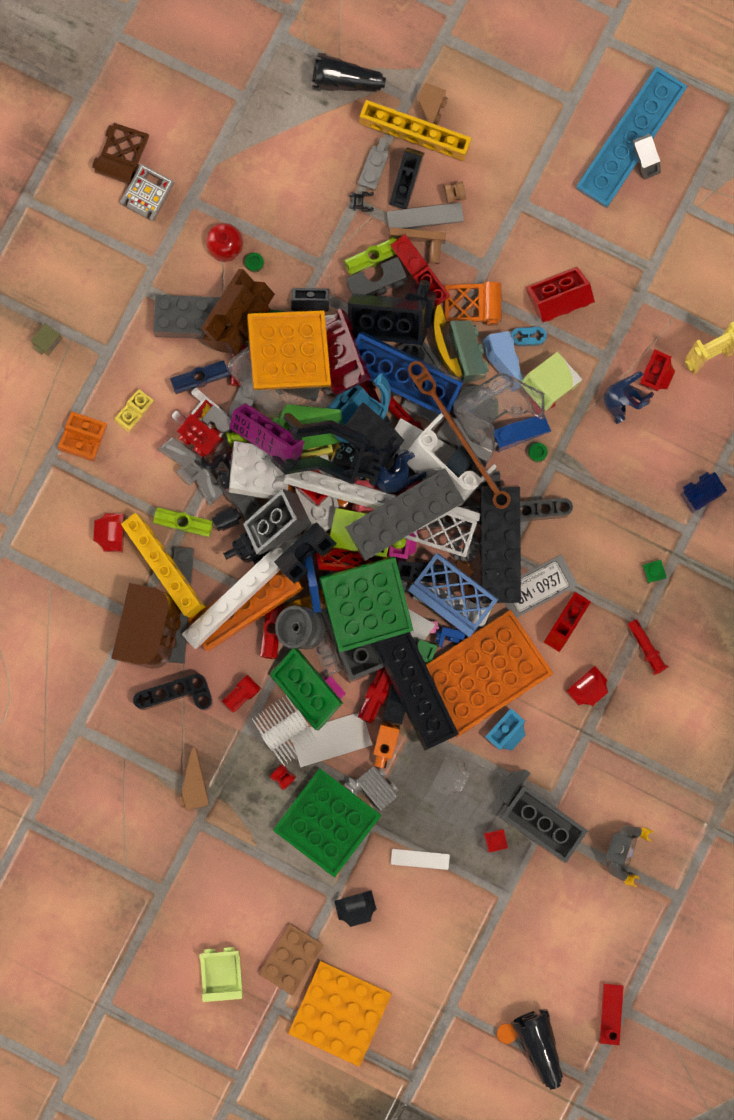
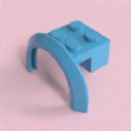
[327,373,391,443]

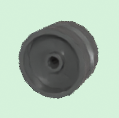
[275,606,326,650]

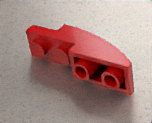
[390,234,450,307]

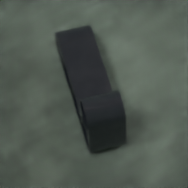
[133,674,213,711]

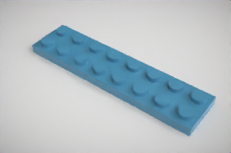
[576,66,688,208]

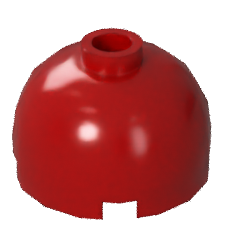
[206,223,243,262]

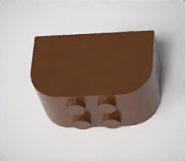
[111,583,181,669]

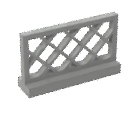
[405,489,481,558]

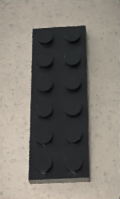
[374,632,459,751]

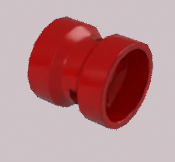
[270,764,296,791]

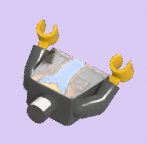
[606,825,654,887]

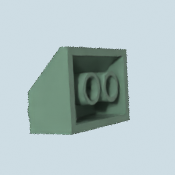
[449,320,489,384]

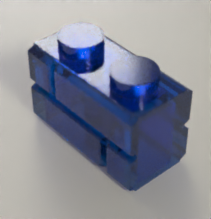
[681,472,727,513]

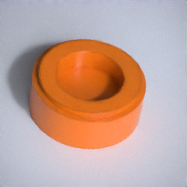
[497,1023,517,1044]

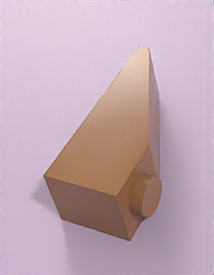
[179,748,210,811]

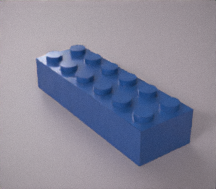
[355,331,464,414]

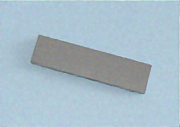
[387,202,464,231]

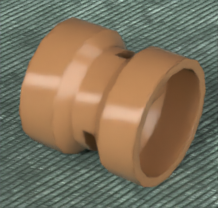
[444,181,466,203]

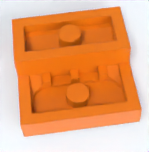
[58,411,107,462]

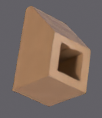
[418,83,448,125]

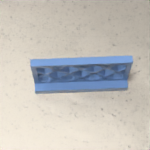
[408,552,499,637]

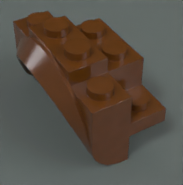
[201,269,275,354]

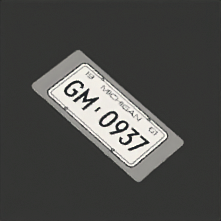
[505,555,578,618]

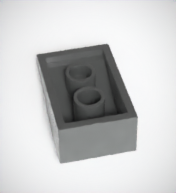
[243,489,311,555]

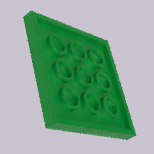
[319,556,414,653]
[273,768,382,878]

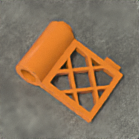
[445,282,502,326]

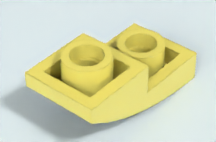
[114,389,154,432]

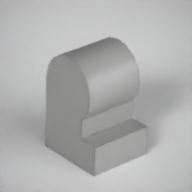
[202,405,231,433]

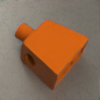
[373,721,400,768]

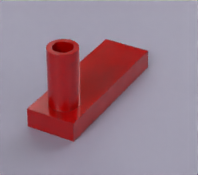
[599,983,624,1045]

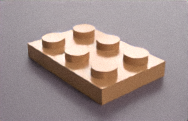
[259,924,323,995]

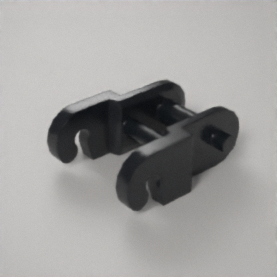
[349,191,374,212]

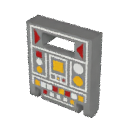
[120,164,175,222]

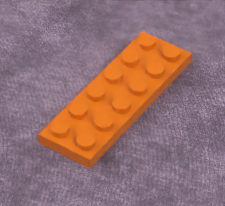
[187,570,304,652]

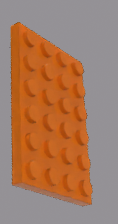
[426,610,554,737]

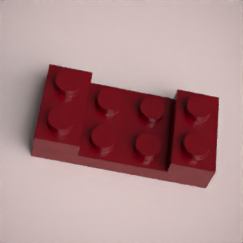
[325,308,371,395]

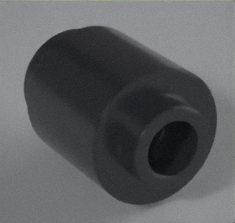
[212,506,241,531]

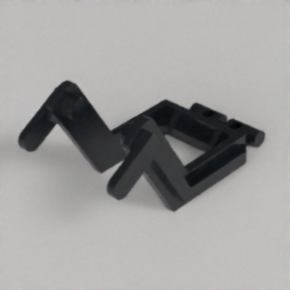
[271,413,387,485]

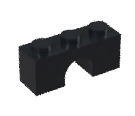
[274,522,337,584]

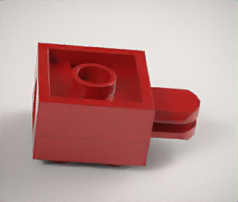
[177,414,224,457]

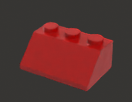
[526,267,595,323]

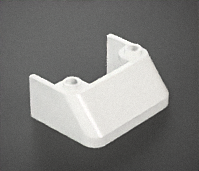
[407,413,497,507]

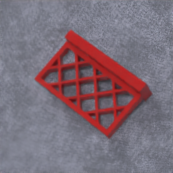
[315,533,389,572]

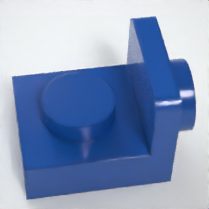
[436,627,465,648]

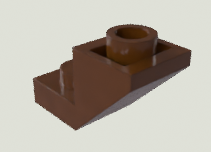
[456,560,479,603]

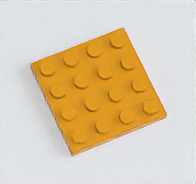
[247,311,331,390]
[288,961,392,1067]

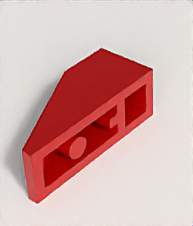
[544,592,591,652]

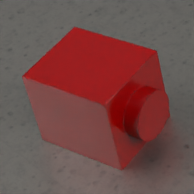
[484,829,508,853]

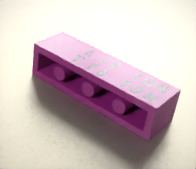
[230,403,305,461]

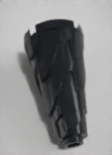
[312,52,386,92]
[511,1009,563,1090]

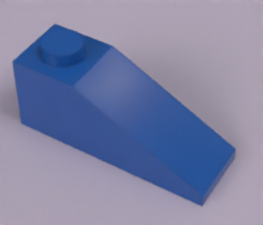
[491,414,551,453]

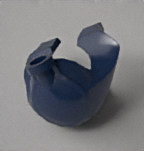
[604,371,654,424]
[376,449,427,494]

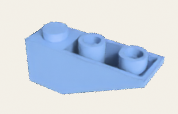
[482,331,524,391]

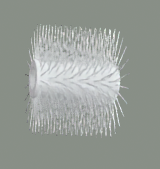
[252,696,319,766]

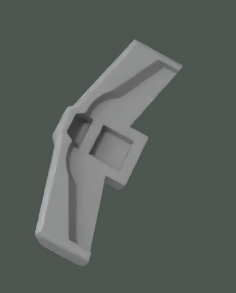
[158,437,224,506]

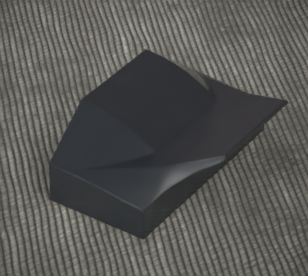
[334,890,377,927]

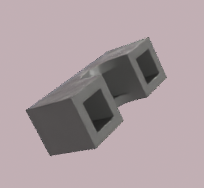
[346,257,407,296]

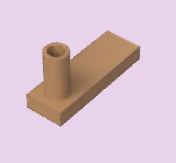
[389,227,446,265]

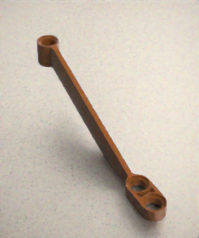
[408,361,511,509]

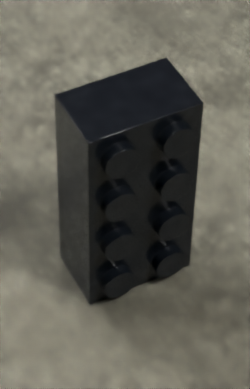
[348,293,427,345]

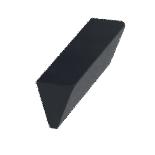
[291,288,330,312]

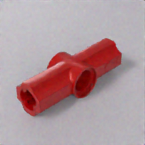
[260,602,284,659]
[357,667,392,724]

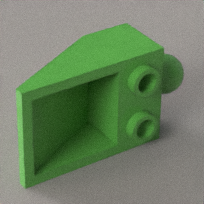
[272,404,344,450]

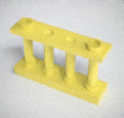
[685,322,734,375]

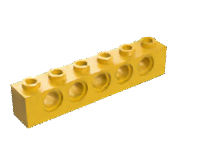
[359,100,472,161]
[121,513,206,618]

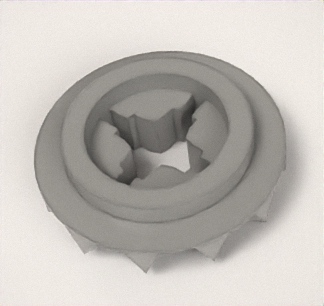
[449,532,480,562]

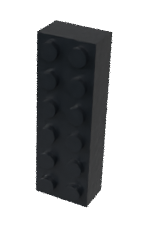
[480,485,521,603]

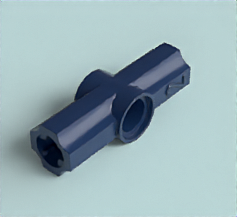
[170,360,229,394]

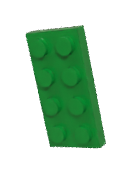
[270,649,343,731]

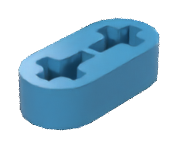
[511,327,547,347]

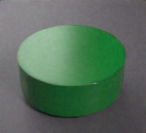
[245,253,264,273]
[528,443,548,462]

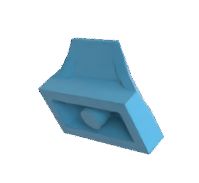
[485,709,525,751]

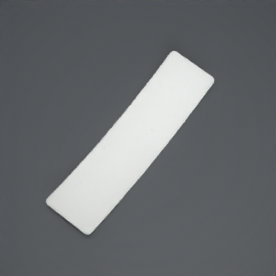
[391,849,450,870]

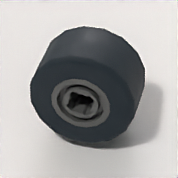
[446,445,474,478]

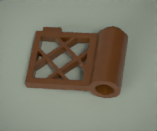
[92,123,149,184]

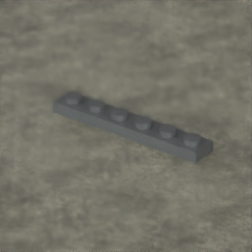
[167,548,194,664]

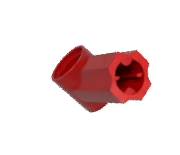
[222,675,262,713]

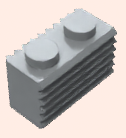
[356,766,399,811]

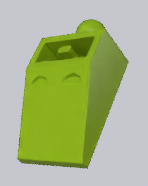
[330,508,406,559]

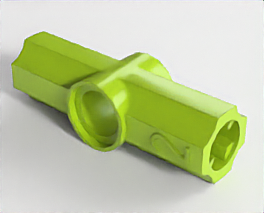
[344,237,397,276]
[153,507,213,538]

